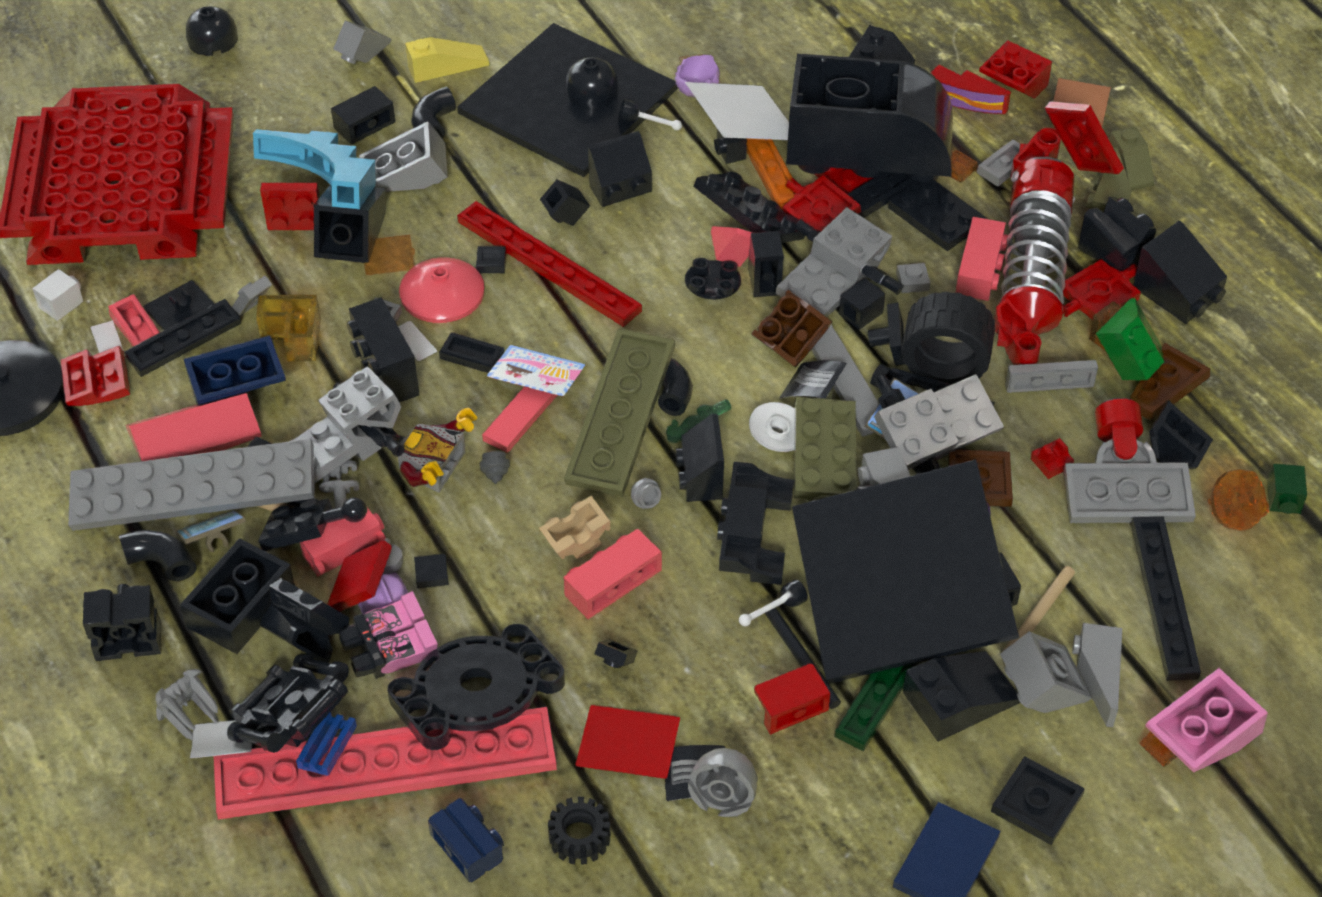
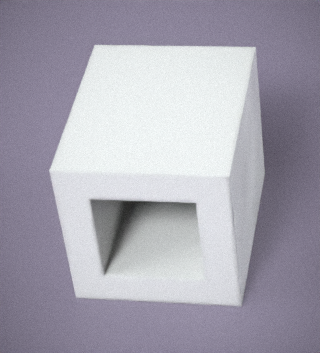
[32,269,83,321]

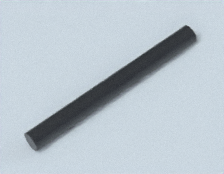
[764,607,841,709]

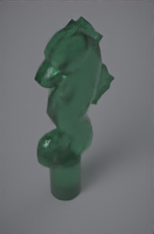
[666,399,731,444]

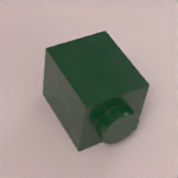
[1267,464,1307,514]

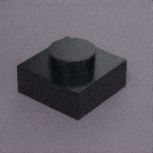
[594,638,638,668]

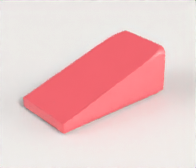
[108,294,160,347]

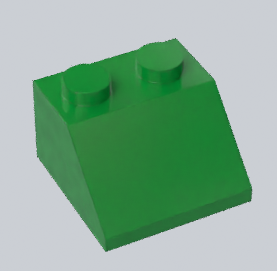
[1096,298,1164,380]

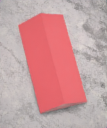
[125,393,262,461]

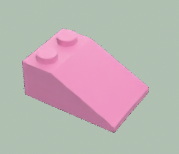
[1145,668,1268,773]

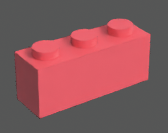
[955,217,1008,301]
[563,529,662,619]

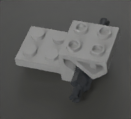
[776,207,904,317]
[290,366,404,483]
[874,374,1004,475]

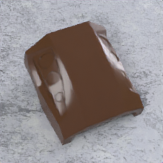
[752,290,832,368]

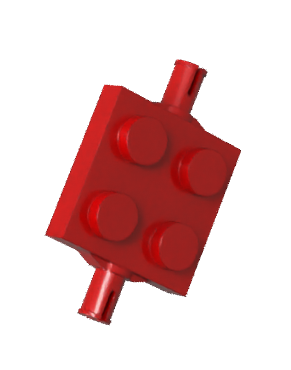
[782,175,861,231]
[1063,259,1141,325]

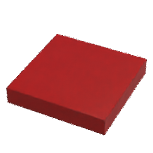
[327,540,392,612]

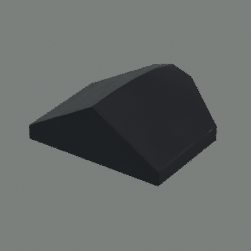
[1149,401,1213,470]

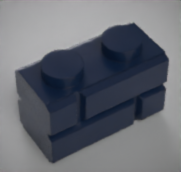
[428,798,504,883]

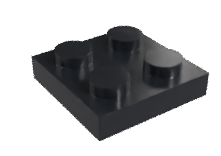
[991,756,1085,845]

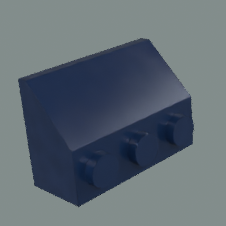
[184,336,286,405]

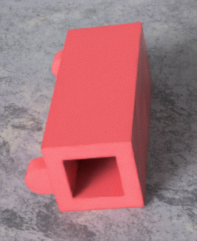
[300,507,386,577]

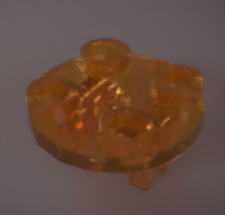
[1207,469,1269,531]

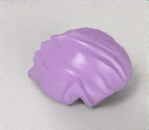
[675,55,720,97]

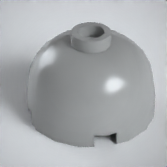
[688,748,758,817]

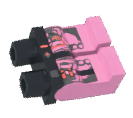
[339,591,438,679]

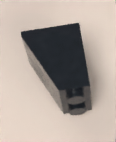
[314,185,386,263]
[1133,221,1227,324]

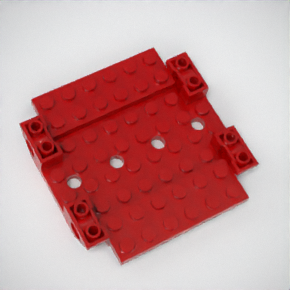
[0,84,234,265]

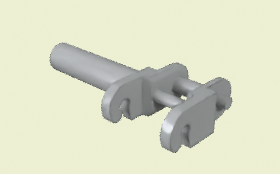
[319,460,359,508]

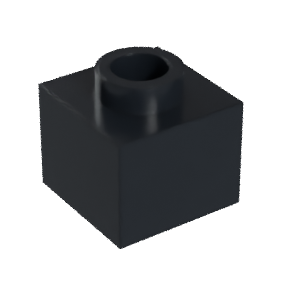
[714,129,747,164]

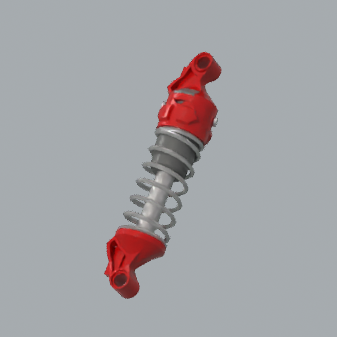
[994,128,1075,365]

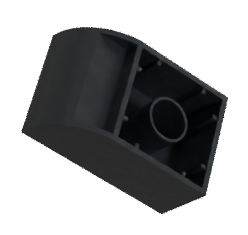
[786,53,953,182]

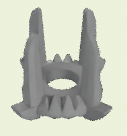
[156,669,218,740]

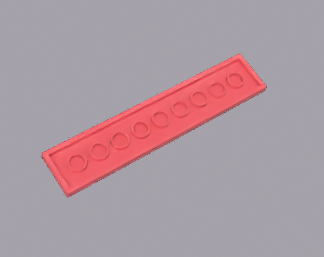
[213,707,557,820]

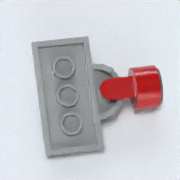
[1064,398,1196,523]

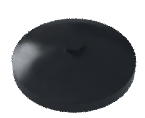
[0,340,64,436]

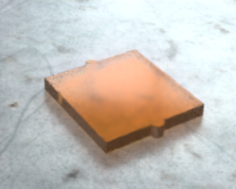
[364,234,415,275]

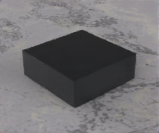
[476,246,506,273]
[414,554,449,589]

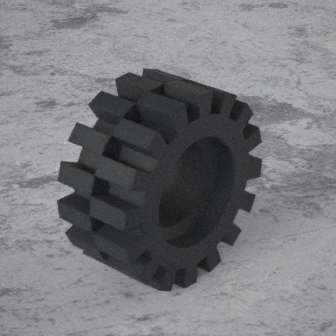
[548,797,611,865]

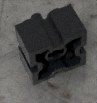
[83,584,161,661]

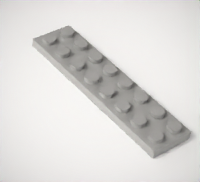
[68,439,315,531]

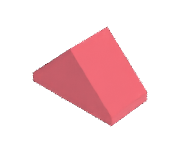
[711,226,752,267]

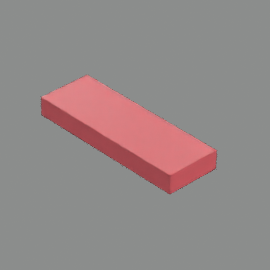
[482,387,557,453]

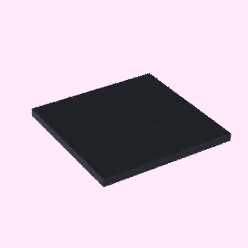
[457,23,678,177]
[792,460,1020,684]

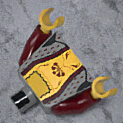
[388,408,478,493]

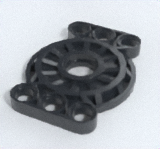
[387,624,565,750]

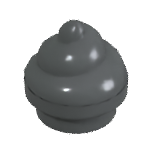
[479,451,510,484]

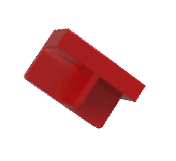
[754,664,830,735]

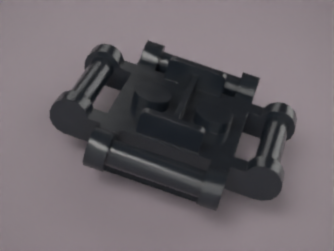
[227,653,349,753]

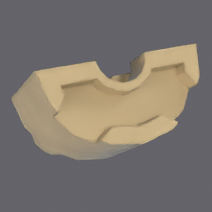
[539,496,610,559]

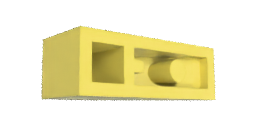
[405,37,489,83]

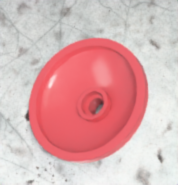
[399,257,484,323]

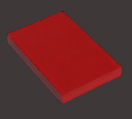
[1045,102,1124,175]

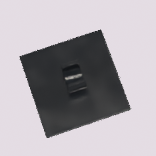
[143,280,214,330]

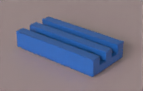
[296,712,357,776]

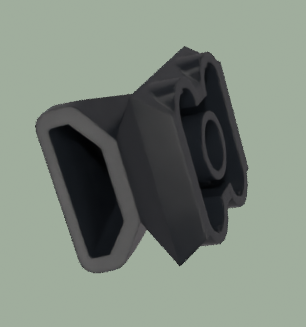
[1078,196,1156,271]
[260,578,350,663]

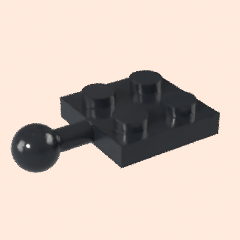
[258,497,367,551]

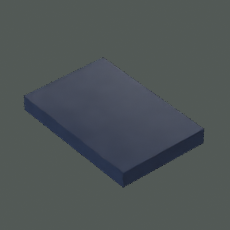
[893,802,1001,897]

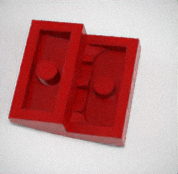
[61,345,130,406]

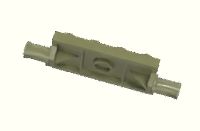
[794,387,857,502]

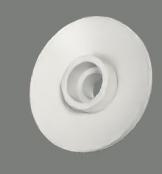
[749,402,795,452]

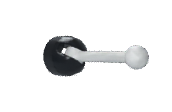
[618,99,682,131]
[739,579,808,626]

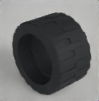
[901,292,995,384]

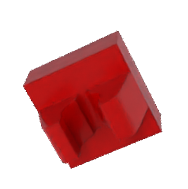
[1030,438,1074,479]

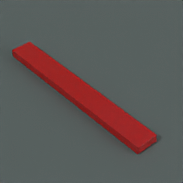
[457,201,642,327]

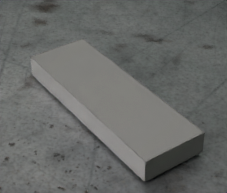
[1005,360,1098,393]

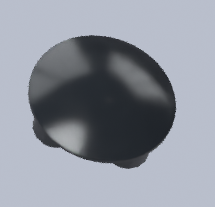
[685,258,741,300]

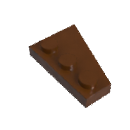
[1129,343,1211,421]

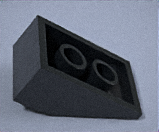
[903,651,1021,742]

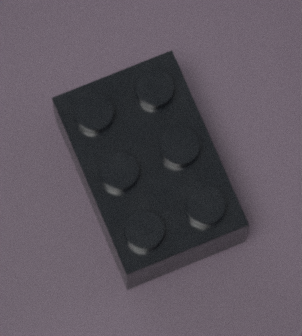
[347,297,419,403]
[180,538,295,654]

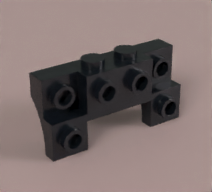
[717,462,794,585]

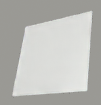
[685,82,789,140]

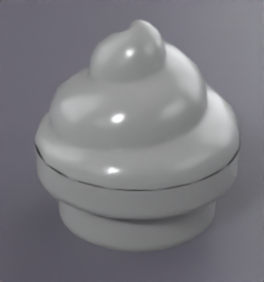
[631,478,661,509]

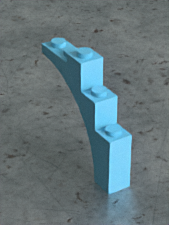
[253,129,376,209]

